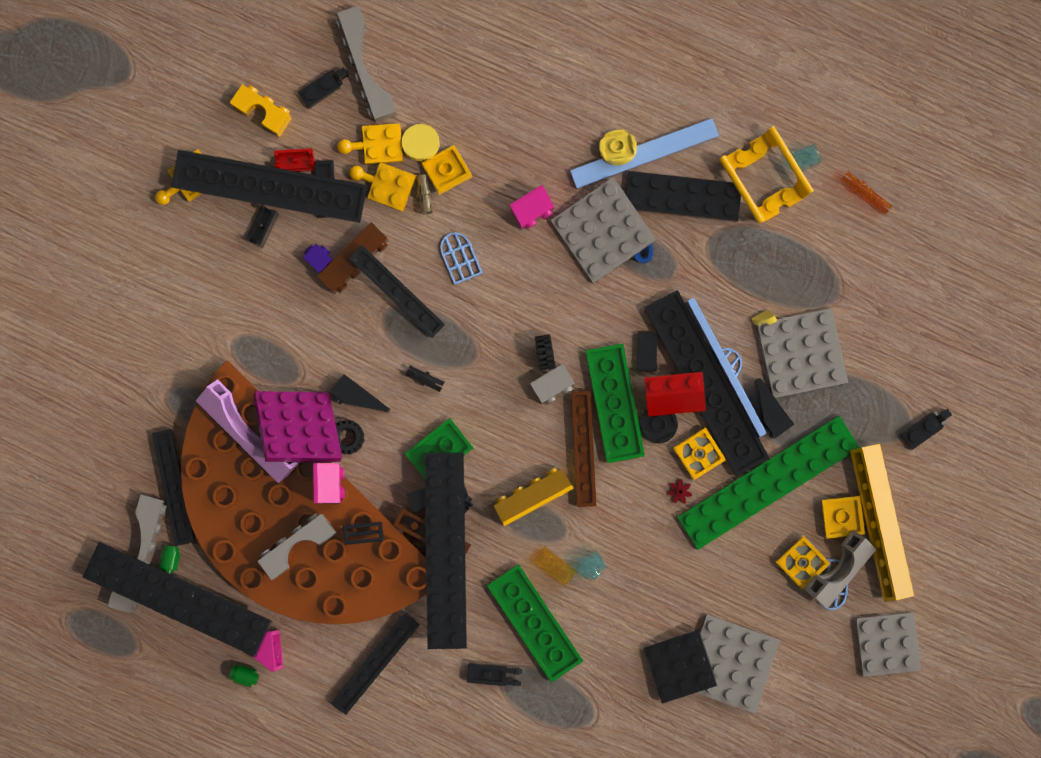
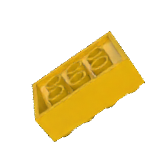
[494,468,574,526]

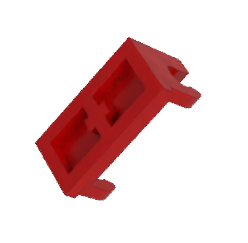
[274,148,315,172]

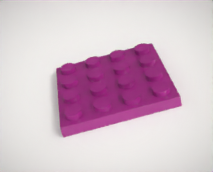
[253,391,342,462]

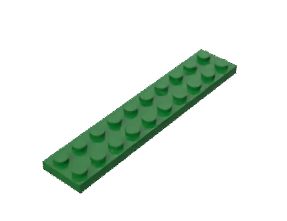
[677,416,860,550]

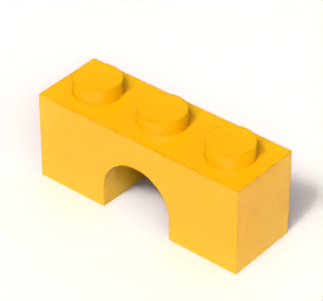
[230,84,292,137]

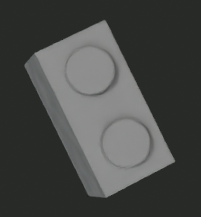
[530,364,575,405]

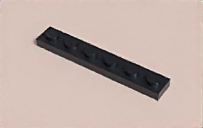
[348,245,445,338]
[152,429,195,546]
[331,612,420,715]

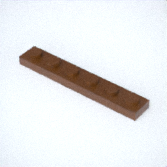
[571,391,596,507]

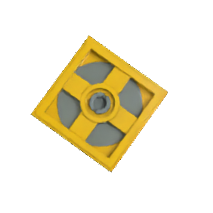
[673,427,726,481]
[776,535,831,590]

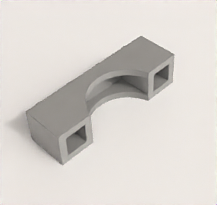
[258,513,337,580]
[804,530,876,608]

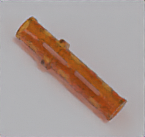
[841,170,893,215]

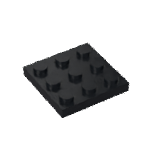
[644,630,718,704]

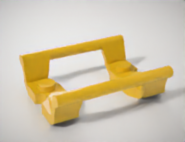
[719,126,814,224]

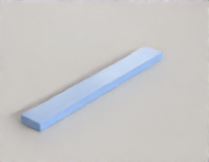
[570,119,719,189]
[686,298,766,437]

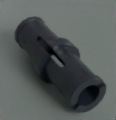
[405,365,445,392]

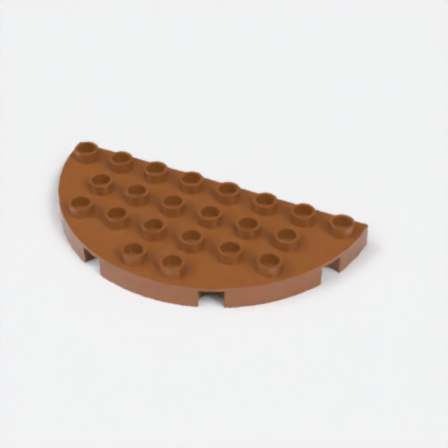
[181,360,427,624]

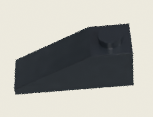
[330,374,391,413]
[755,378,795,439]

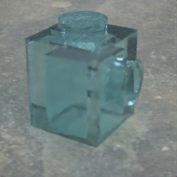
[792,144,822,171]
[576,550,607,580]

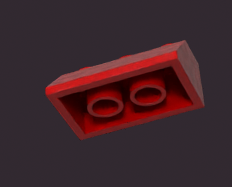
[644,372,706,417]

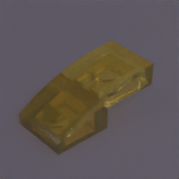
[533,546,577,587]

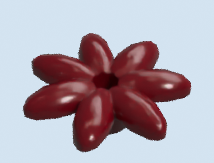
[667,479,692,504]

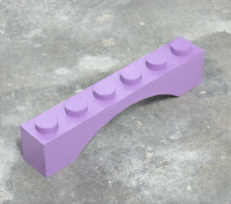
[196,379,299,483]

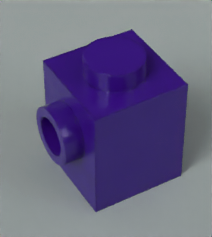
[303,244,333,274]

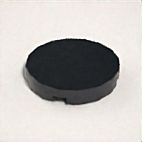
[640,410,678,444]

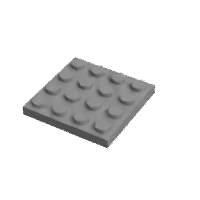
[551,177,657,283]
[757,308,848,398]
[697,614,780,714]

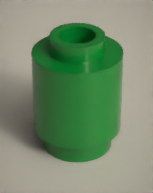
[158,545,180,574]
[229,664,259,688]

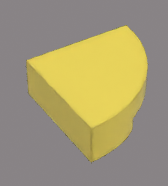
[752,309,777,326]

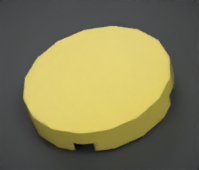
[402,124,440,161]
[599,130,637,166]

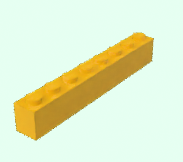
[850,444,914,602]

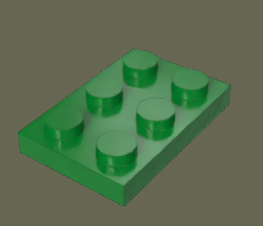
[405,418,474,479]

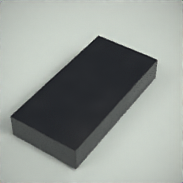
[637,332,658,372]

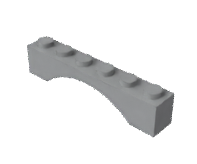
[336,5,397,123]
[107,494,167,613]

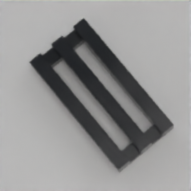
[343,522,384,545]

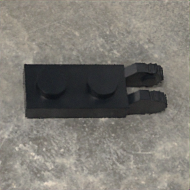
[467,663,522,686]

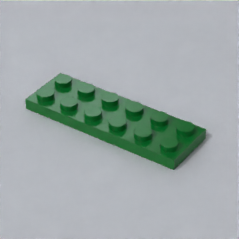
[586,344,645,464]
[487,564,583,683]

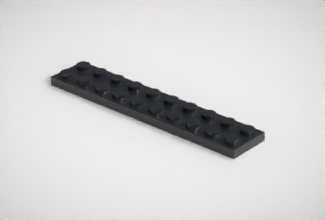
[171,150,367,223]
[644,290,770,477]
[425,452,467,649]
[82,542,272,657]

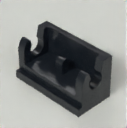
[245,205,279,248]

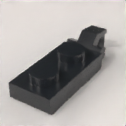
[298,67,349,109]
[900,409,952,450]

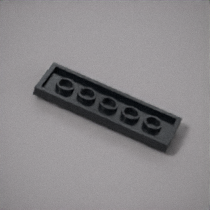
[626,171,741,222]

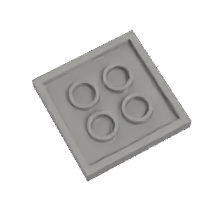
[855,612,921,677]

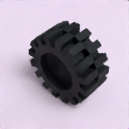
[535,334,555,371]
[335,420,365,455]

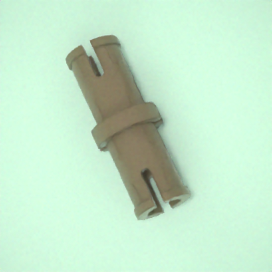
[416,174,433,214]

